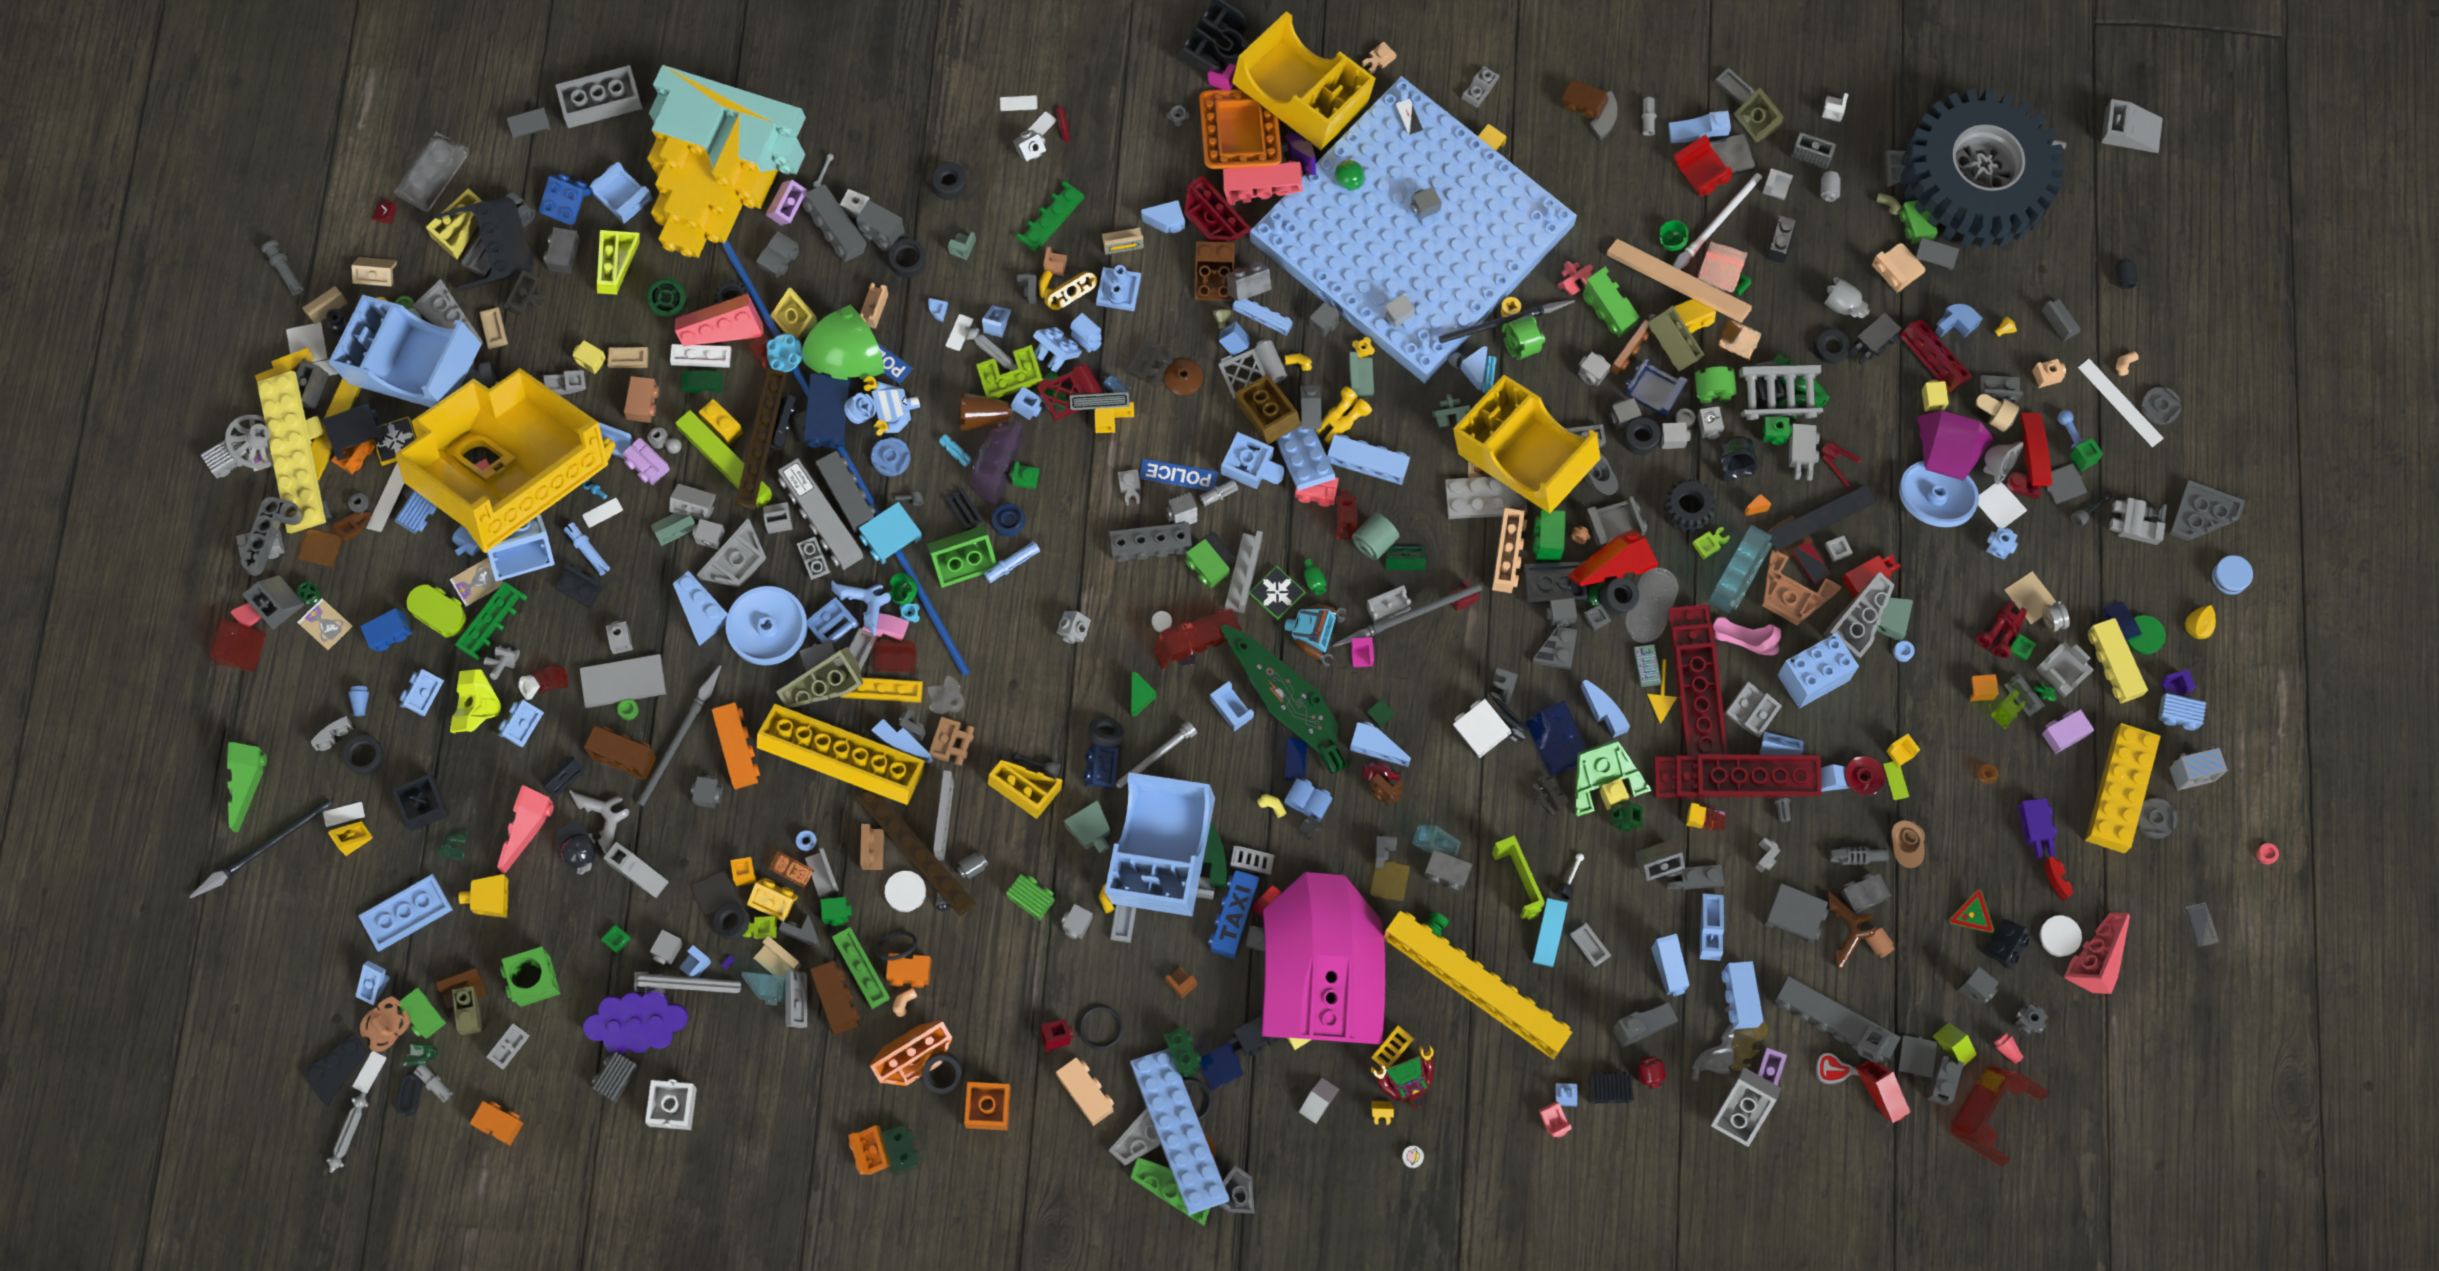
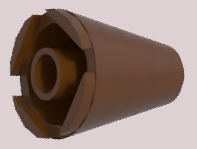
[959,392,1012,431]

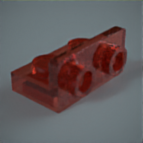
[875,640,917,672]

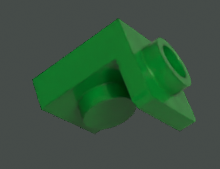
[1009,461,1040,489]

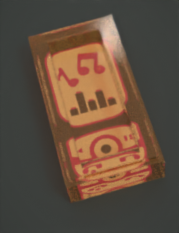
[768,851,814,888]

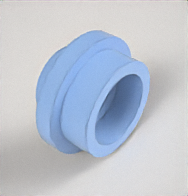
[796,830,817,851]

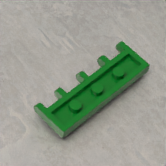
[1015,181,1084,253]
[455,581,528,661]

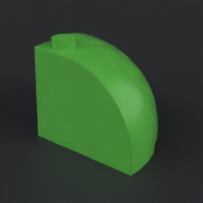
[802,305,884,380]

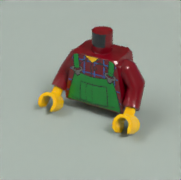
[1371,1045,1434,1110]

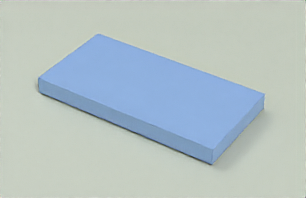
[358,874,453,952]

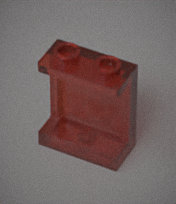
[1697,241,1748,296]

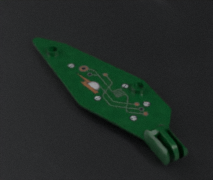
[1221,624,1348,774]

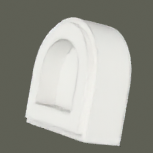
[519,675,540,700]

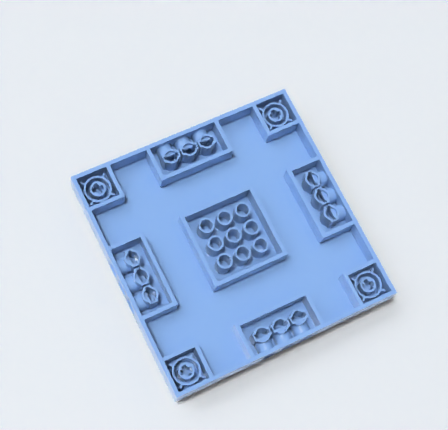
[1250,76,1577,384]

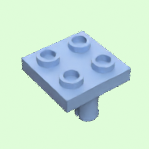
[1096,265,1141,311]
[1033,327,1082,372]

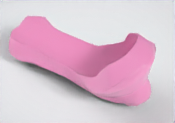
[1712,617,1781,656]

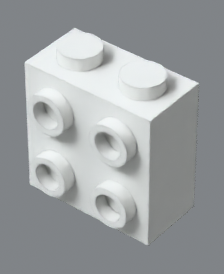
[1453,699,1511,758]

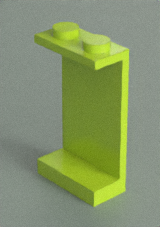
[1492,835,1545,920]

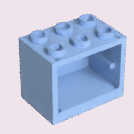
[486,514,555,581]
[1777,633,1859,708]

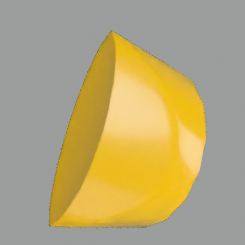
[2185,605,2216,639]

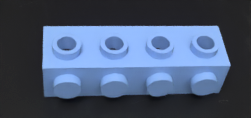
[1327,435,1410,485]

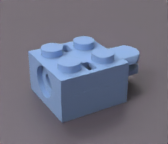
[1221,432,1284,489]

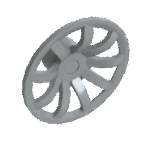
[225,415,273,469]

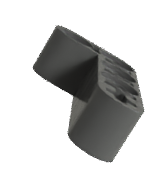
[241,497,303,576]

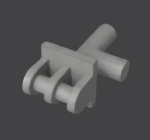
[484,645,520,680]

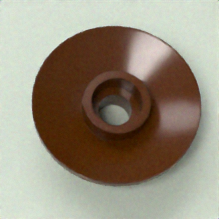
[1164,359,1203,396]

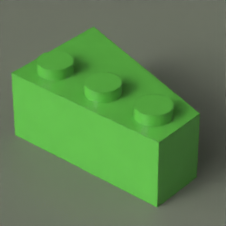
[1583,266,1640,338]

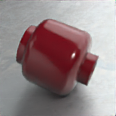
[1637,1056,1667,1089]

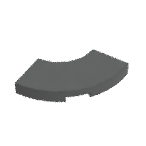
[1590,91,1618,140]

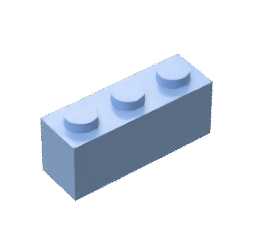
[1722,961,1763,1029]

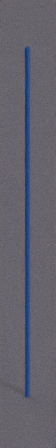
[720,240,970,676]

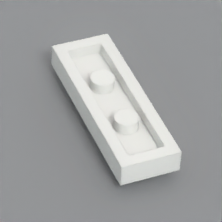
[670,344,732,368]

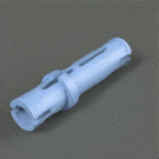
[564,523,610,576]
[983,541,1040,584]

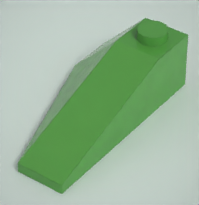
[227,742,267,832]

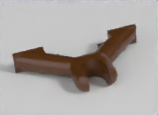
[1827,892,1876,970]

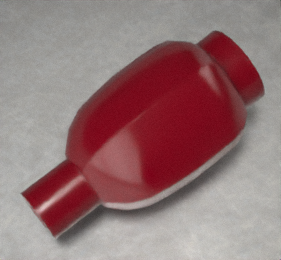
[1362,762,1400,782]

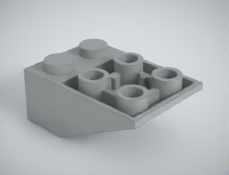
[2101,99,2163,153]

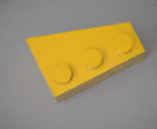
[988,760,1063,819]

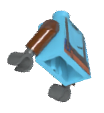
[1285,603,1346,667]

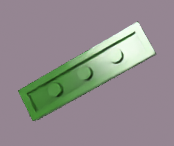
[832,927,890,1009]

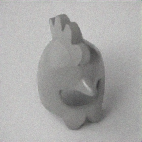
[1824,277,1870,318]

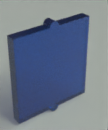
[1200,1043,1244,1090]

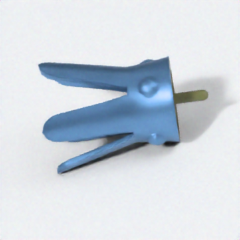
[1103,375,1131,393]

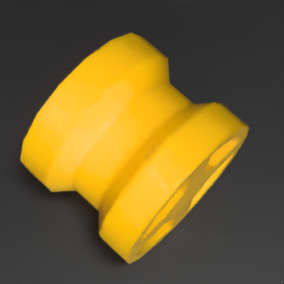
[1500,297,1521,317]

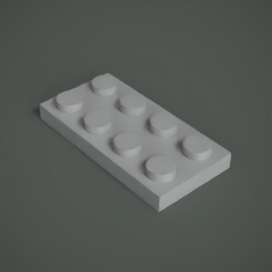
[1445,477,1527,519]

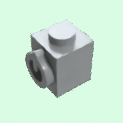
[1578,352,1611,387]

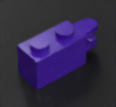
[2018,798,2057,858]

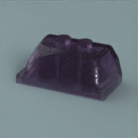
[972,420,1025,506]

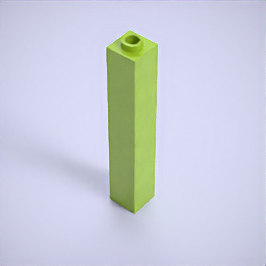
[675,410,772,508]

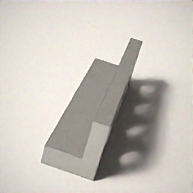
[1225,531,1263,613]

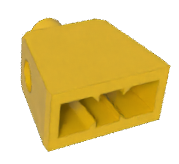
[459,875,508,918]

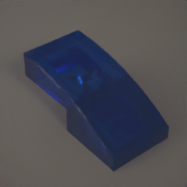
[2103,602,2142,641]

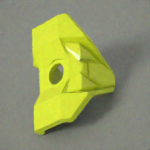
[450,670,501,734]

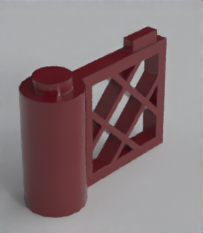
[1036,363,1104,421]

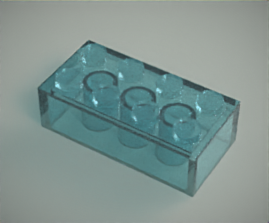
[1708,525,1772,614]

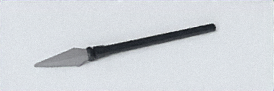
[1438,300,1575,343]
[190,799,333,898]

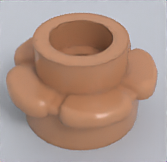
[1571,526,1590,544]

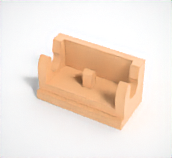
[859,283,888,329]

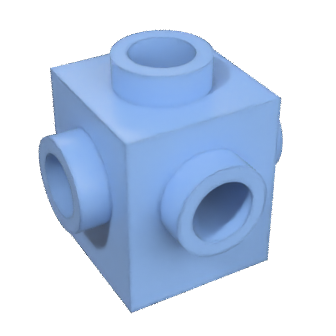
[1986,527,2018,560]

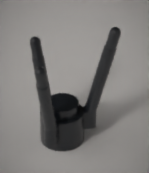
[1495,699,1531,743]

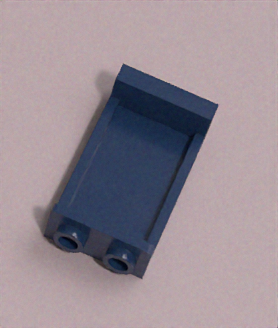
[804,374,852,449]

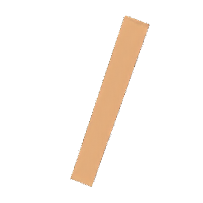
[1607,239,1752,323]

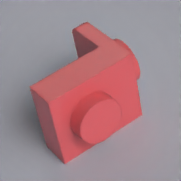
[1538,1101,1572,1137]

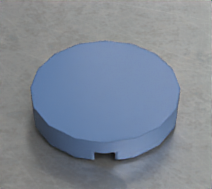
[871,437,911,476]

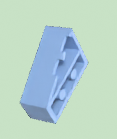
[673,571,728,646]

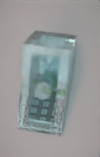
[1412,824,1461,858]
[741,972,785,1006]

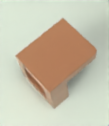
[1044,246,1067,276]

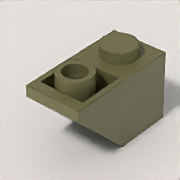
[452,986,483,1035]

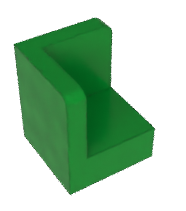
[2070,438,2103,472]

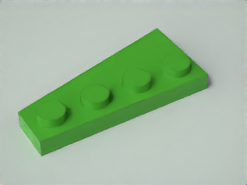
[1131,1158,1210,1226]

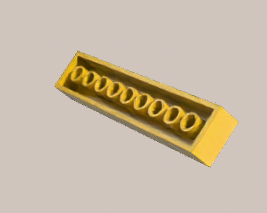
[1384,911,1572,1060]

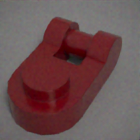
[2006,472,2041,499]

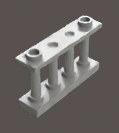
[1739,365,1823,420]

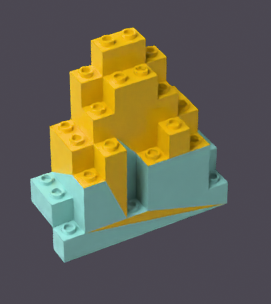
[647,65,806,258]

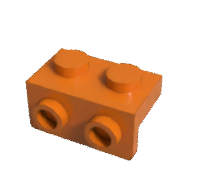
[848,1126,891,1175]

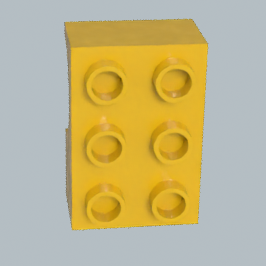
[1232,11,1376,150]
[1453,375,1600,514]

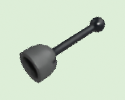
[2071,493,2112,527]
[1012,753,1060,779]

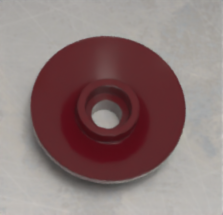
[1845,756,1885,796]

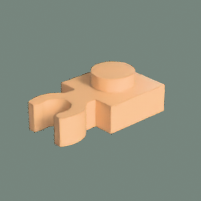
[1362,42,1396,74]

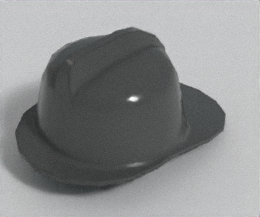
[1583,453,1618,495]

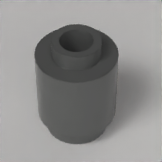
[957,851,989,880]

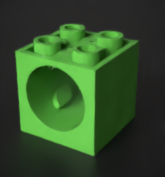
[500,946,561,1007]

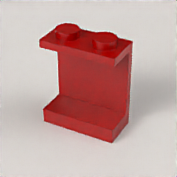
[1673,134,1732,197]

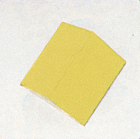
[770,288,817,340]

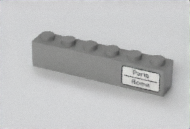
[778,458,863,570]

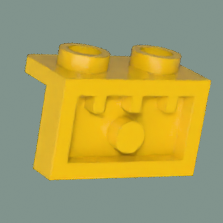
[747,878,798,922]

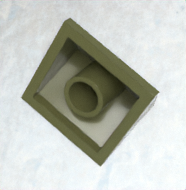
[1734,88,1784,142]

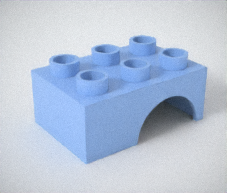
[328,295,481,407]
[1105,772,1215,916]

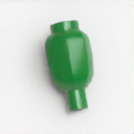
[1304,559,1326,595]

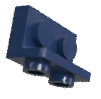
[1083,744,1119,789]

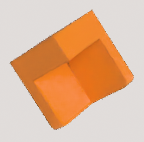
[1970,674,1999,701]

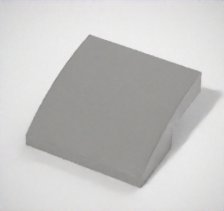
[1723,681,1782,737]

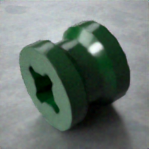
[297,581,321,605]

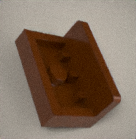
[1370,774,1404,806]

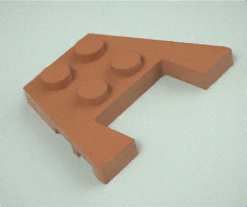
[1762,550,1842,625]

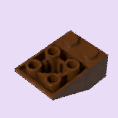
[1194,240,1235,301]

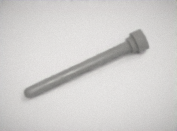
[1115,721,1197,788]

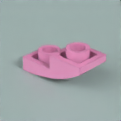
[862,613,909,641]

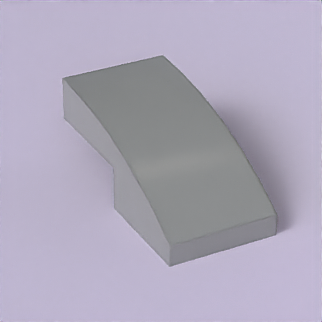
[543,370,586,395]

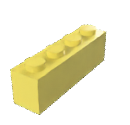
[2088,618,2148,704]

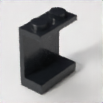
[322,403,385,461]

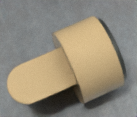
[1976,394,2020,432]

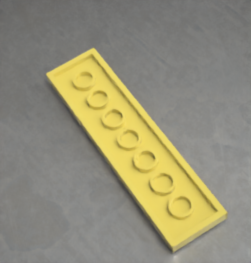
[257,371,326,534]

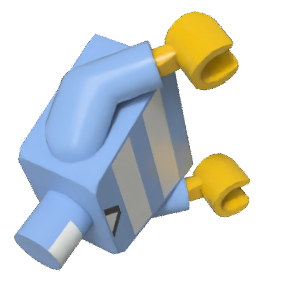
[863,376,920,435]

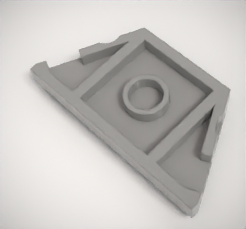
[697,518,766,587]

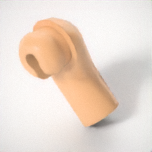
[2116,351,2138,376]
[893,988,917,1017]

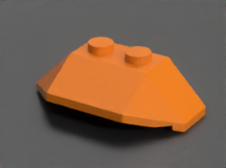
[869,1020,952,1086]

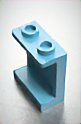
[859,502,922,565]

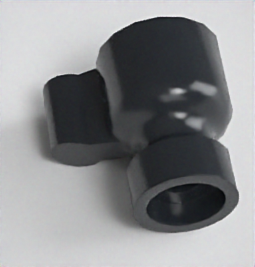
[326,309,349,336]

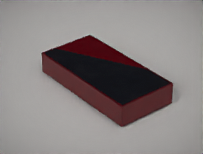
[1791,540,1831,585]

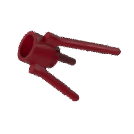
[1821,440,1861,488]

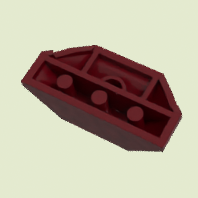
[1184,175,1252,241]

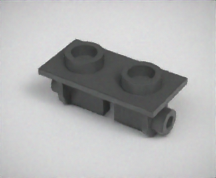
[2004,674,2045,717]

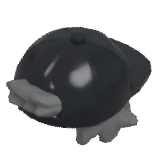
[556,823,596,875]

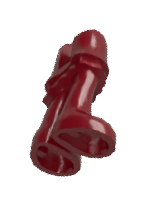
[1975,600,2027,658]

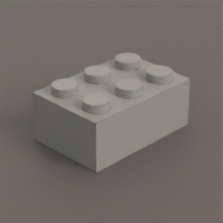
[1711,1068,1781,1147]

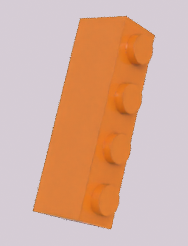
[712,703,760,789]

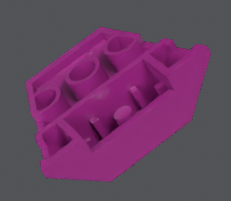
[1917,411,1994,481]

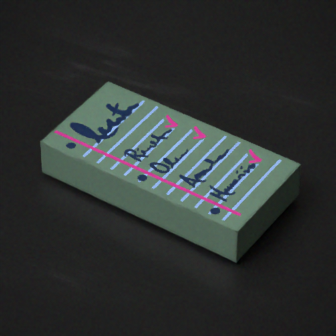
[1633,645,1661,687]

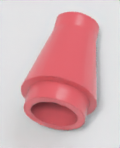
[1993,1032,2024,1064]

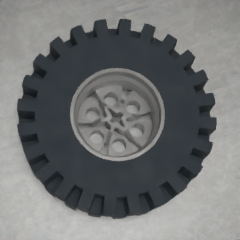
[1900,89,2065,249]

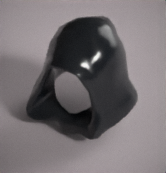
[1720,435,1759,482]

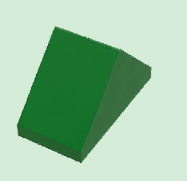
[1131,672,1156,717]

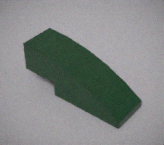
[1204,822,1228,889]

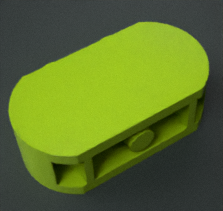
[407,585,467,638]

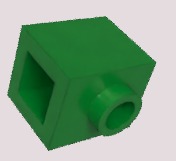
[821,897,852,926]

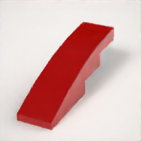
[2019,413,2052,486]

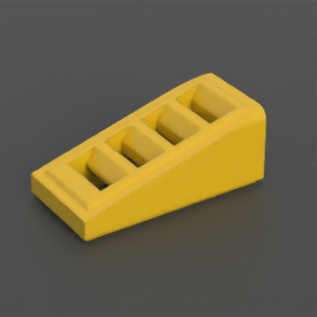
[1371,1025,1414,1069]

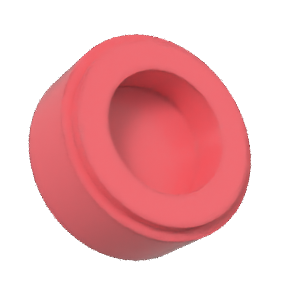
[2256,843,2279,865]

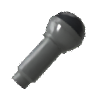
[935,892,950,912]

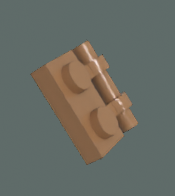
[929,717,974,766]

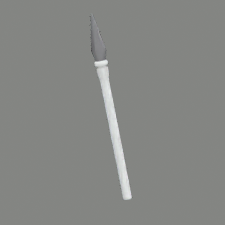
[1672,173,1762,270]

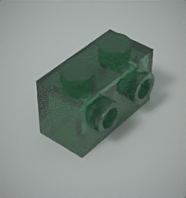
[881,1124,921,1176]

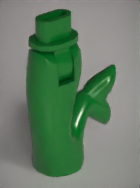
[1772,354,1829,419]

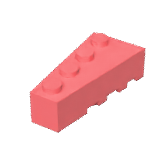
[1223,161,1303,206]
[675,293,763,346]

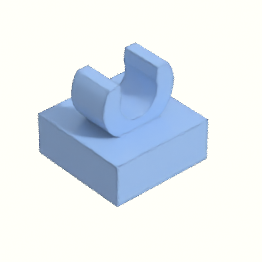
[1555,1083,1577,1107]

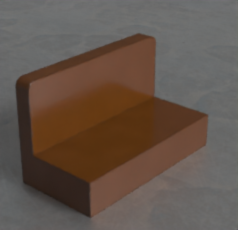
[436,968,487,1009]

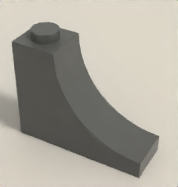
[1613,1002,1678,1048]

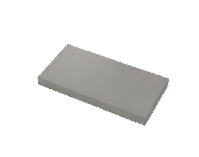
[580,654,666,708]
[933,770,954,861]

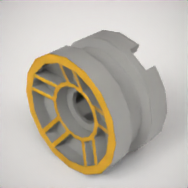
[2042,601,2070,632]

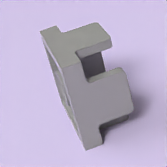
[2035,642,2093,698]

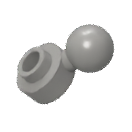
[648,427,682,454]

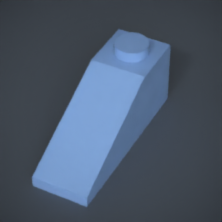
[1350,722,1411,767]

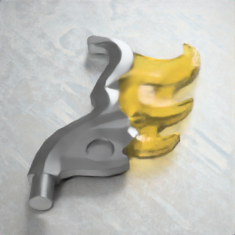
[1691,1006,1768,1081]

